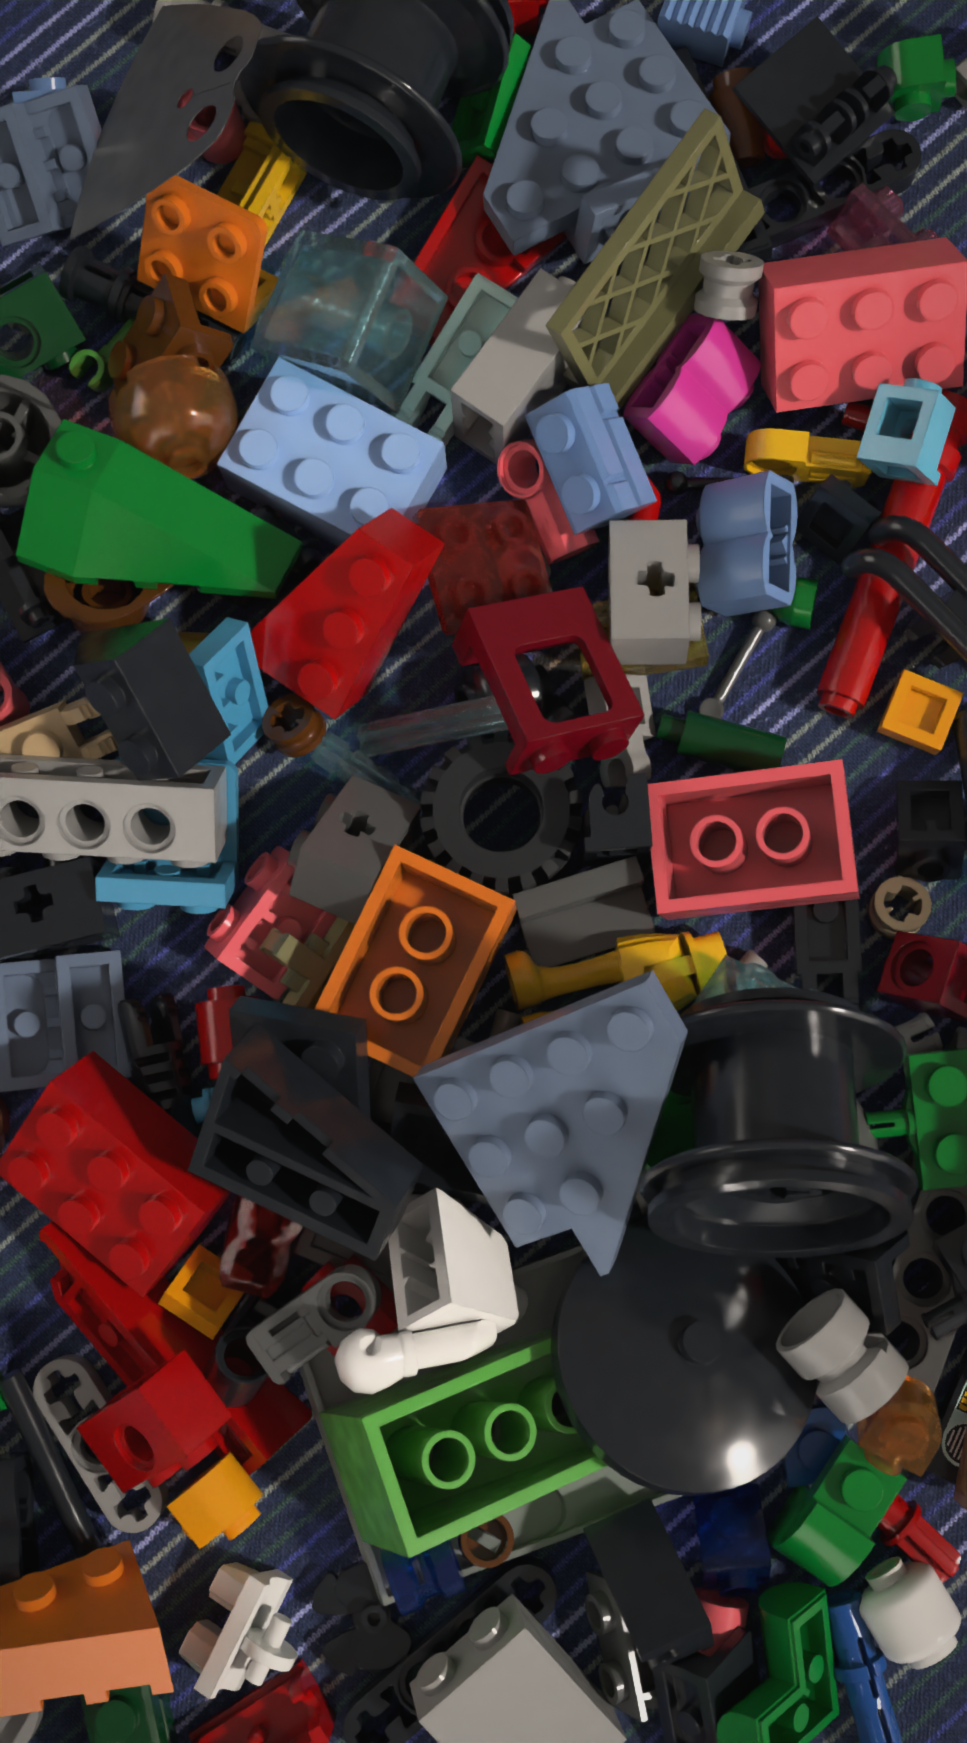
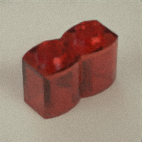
[219,1196,303,1298]

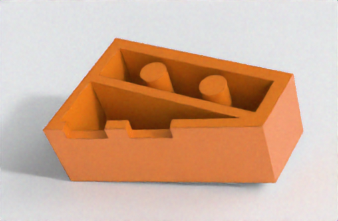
[0,1540,174,1717]

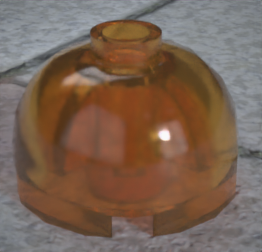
[109,354,238,480]

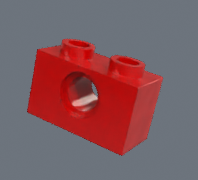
[76,1349,233,1493]

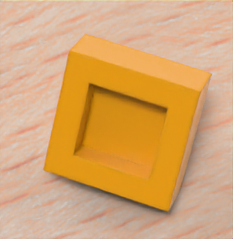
[877,669,964,755]
[158,1244,252,1340]

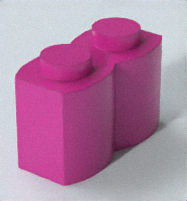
[623,314,761,465]

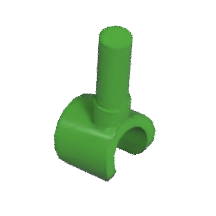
[69,319,134,392]

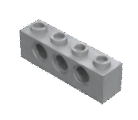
[0,754,228,868]

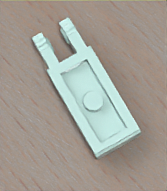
[395,273,518,447]

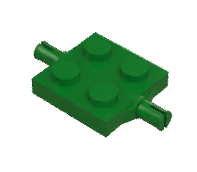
[864,1048,967,1190]

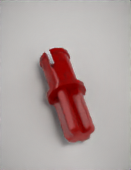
[876,1494,961,1583]

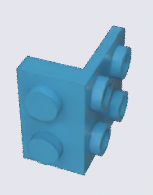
[95,756,239,914]

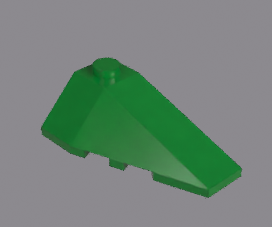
[16,419,303,599]

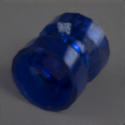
[380,1539,467,1617]

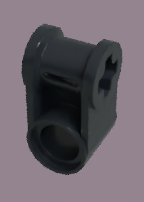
[203,1272,292,1407]

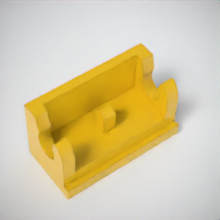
[217,121,307,248]

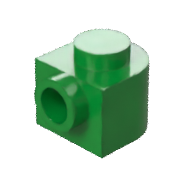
[876,34,956,122]

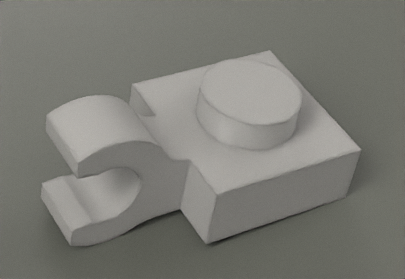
[584,674,656,788]

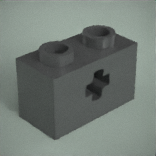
[287,775,421,924]

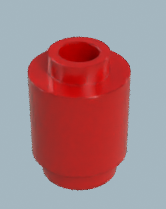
[195,985,259,1080]

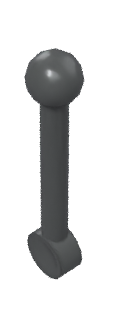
[699,609,776,719]

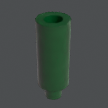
[656,710,786,772]

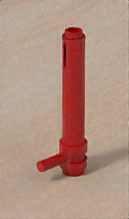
[816,390,967,719]

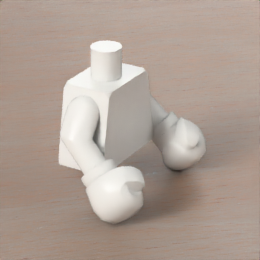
[334,1188,528,1394]

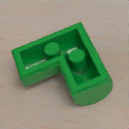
[716,1582,840,1743]

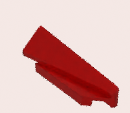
[39,1221,312,1476]

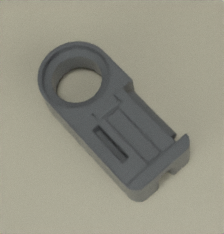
[246,1264,382,1385]

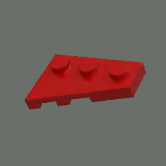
[385,155,567,345]

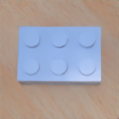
[217,357,447,547]

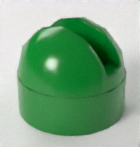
[772,577,819,629]

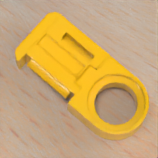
[743,428,871,487]

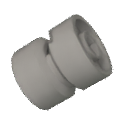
[776,1288,909,1424]

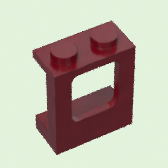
[452,586,645,776]

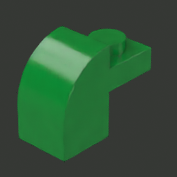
[764,1434,907,1587]

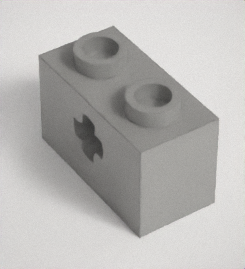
[608,520,702,665]

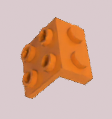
[137,175,283,334]

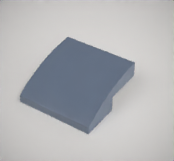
[0,85,127,247]
[0,950,131,1093]

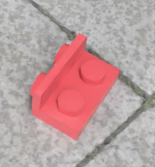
[204,846,338,1001]

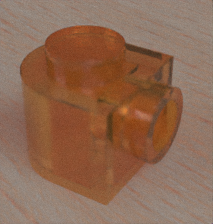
[856,1376,942,1477]

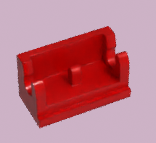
[188,1658,337,1743]

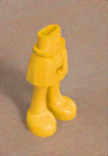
[503,931,733,1025]

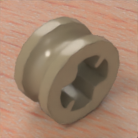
[867,876,932,940]

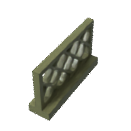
[545,108,765,413]

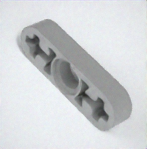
[33,1354,168,1533]

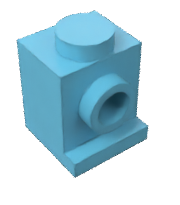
[856,378,956,486]

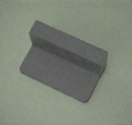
[512,856,655,967]

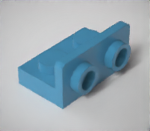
[188,617,268,764]

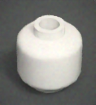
[859,1556,961,1670]

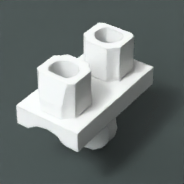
[179,1562,297,1700]

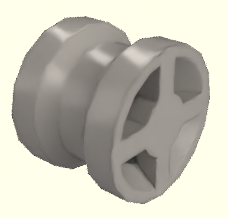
[694,251,764,321]

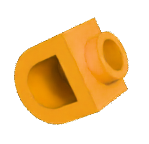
[167,1452,263,1549]

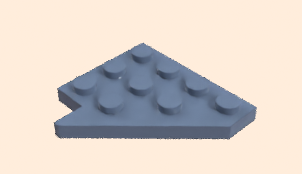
[483,0,731,256]
[413,970,688,1276]

